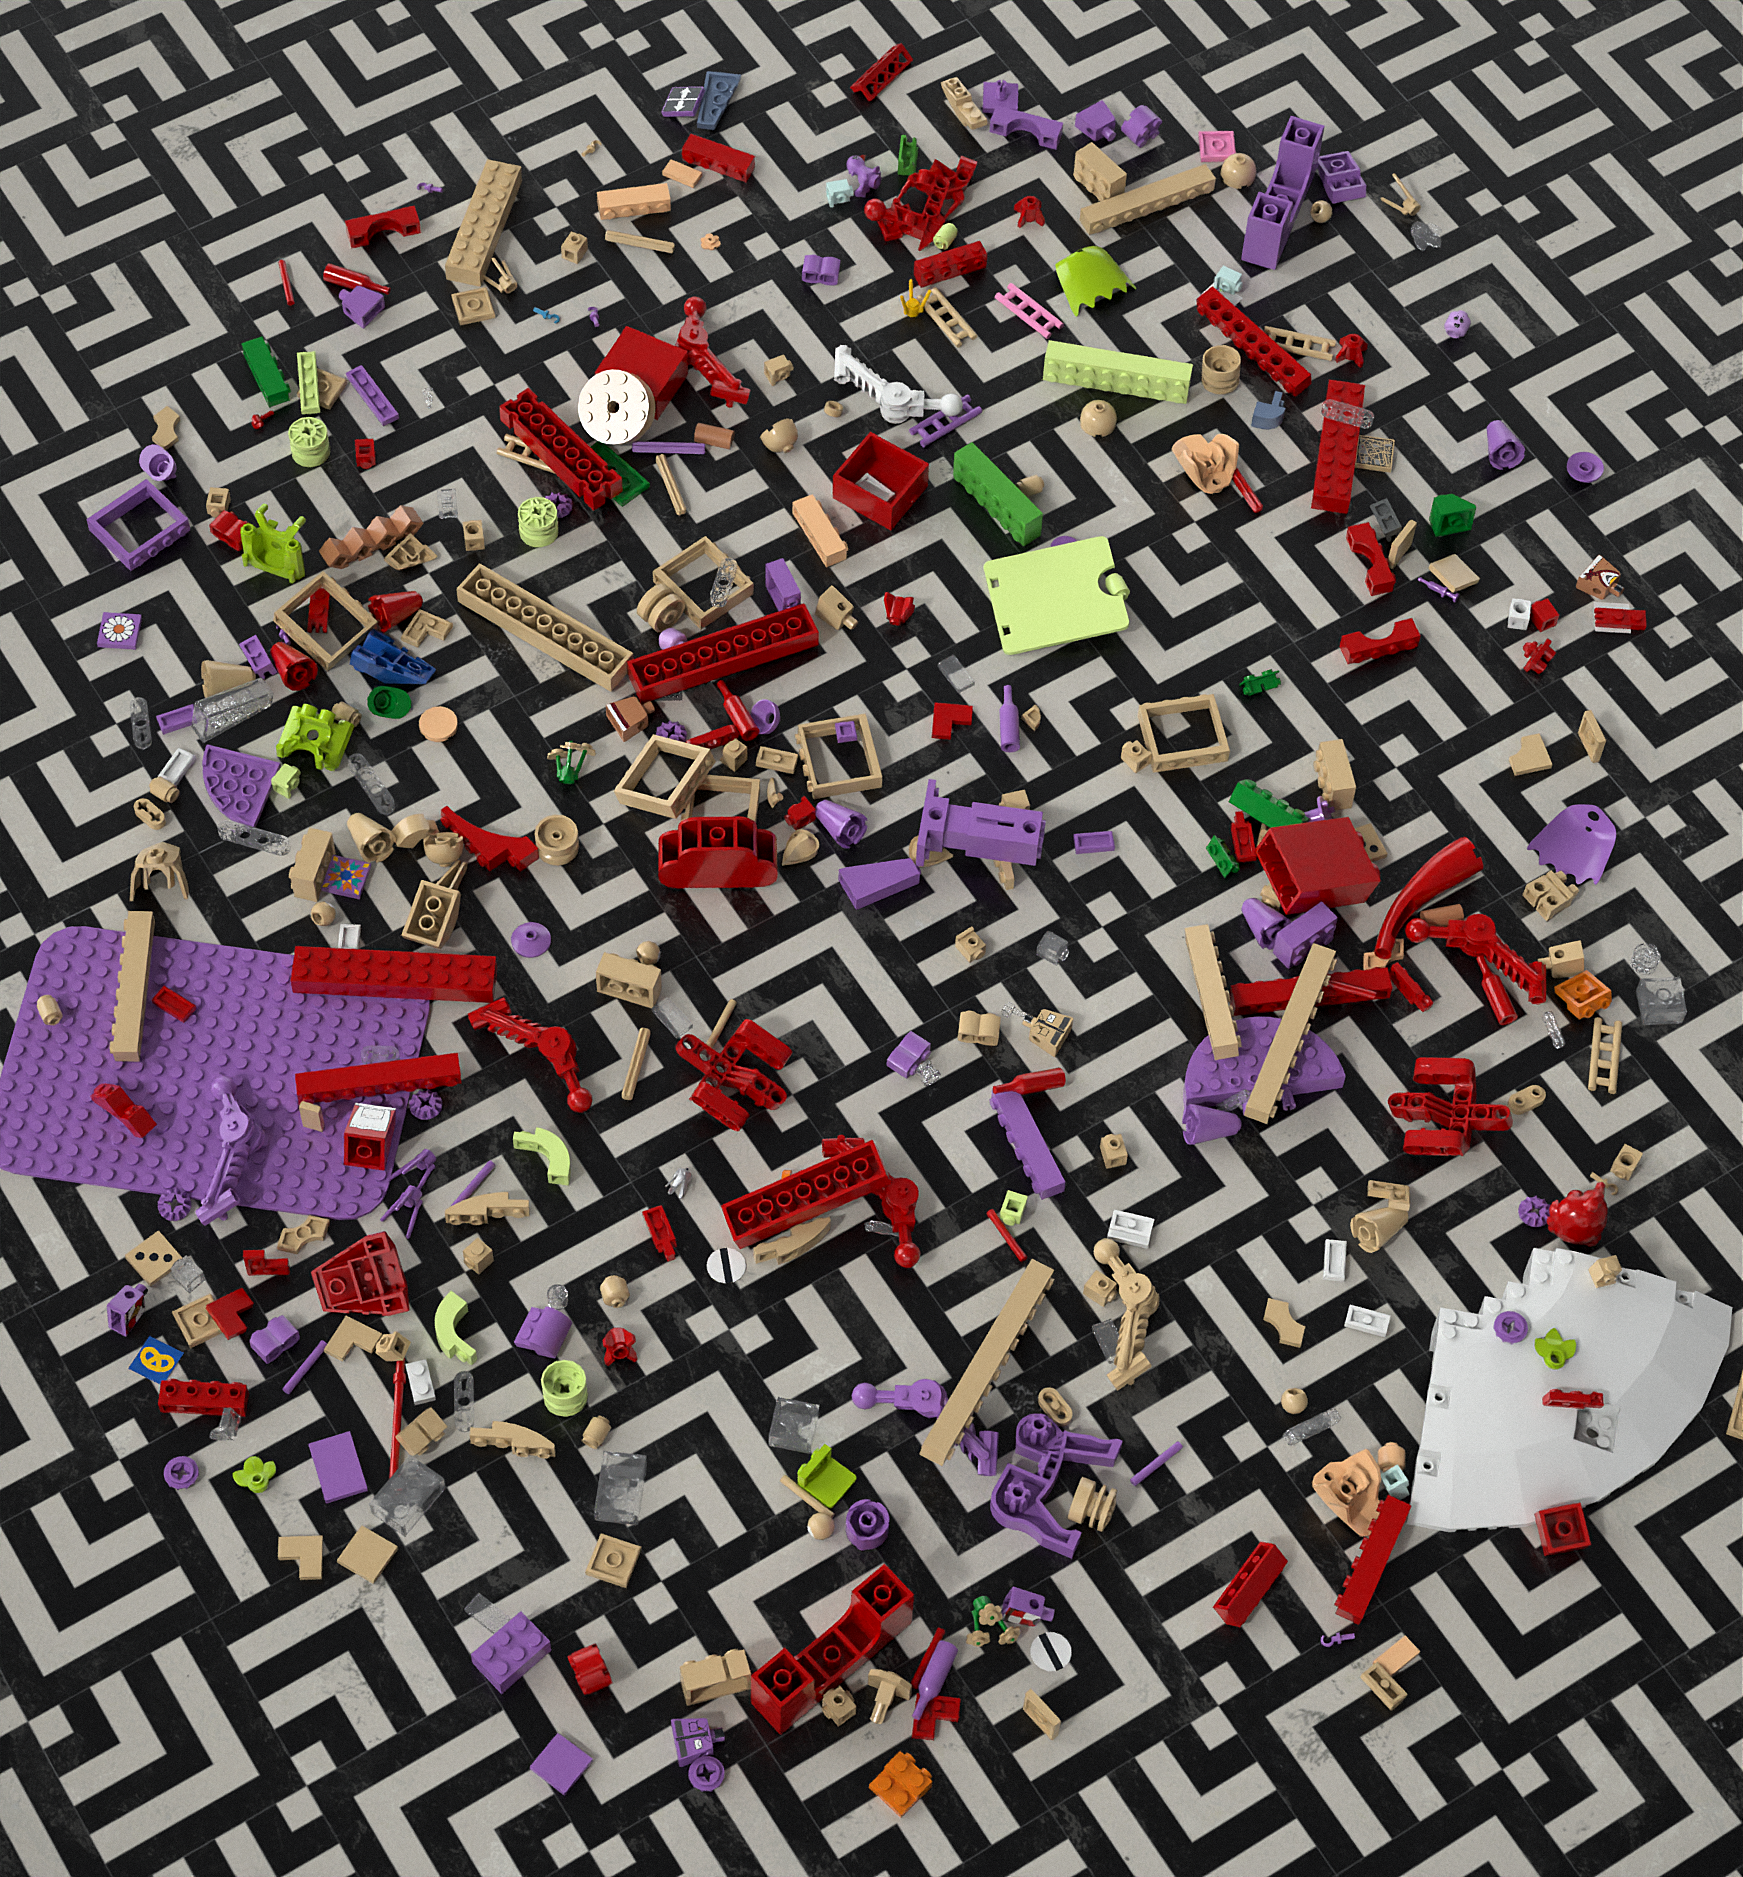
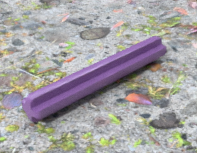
[632,441,705,454]

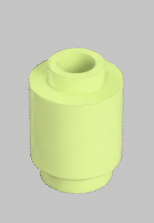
[933,223,958,249]
[1105,573,1130,600]

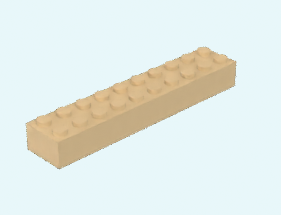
[457,563,633,692]

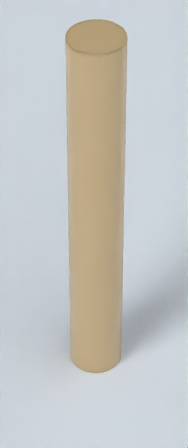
[706,999,737,1049]
[780,1475,835,1518]

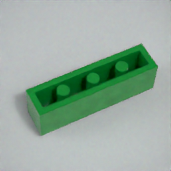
[241,337,291,408]
[1228,779,1310,828]

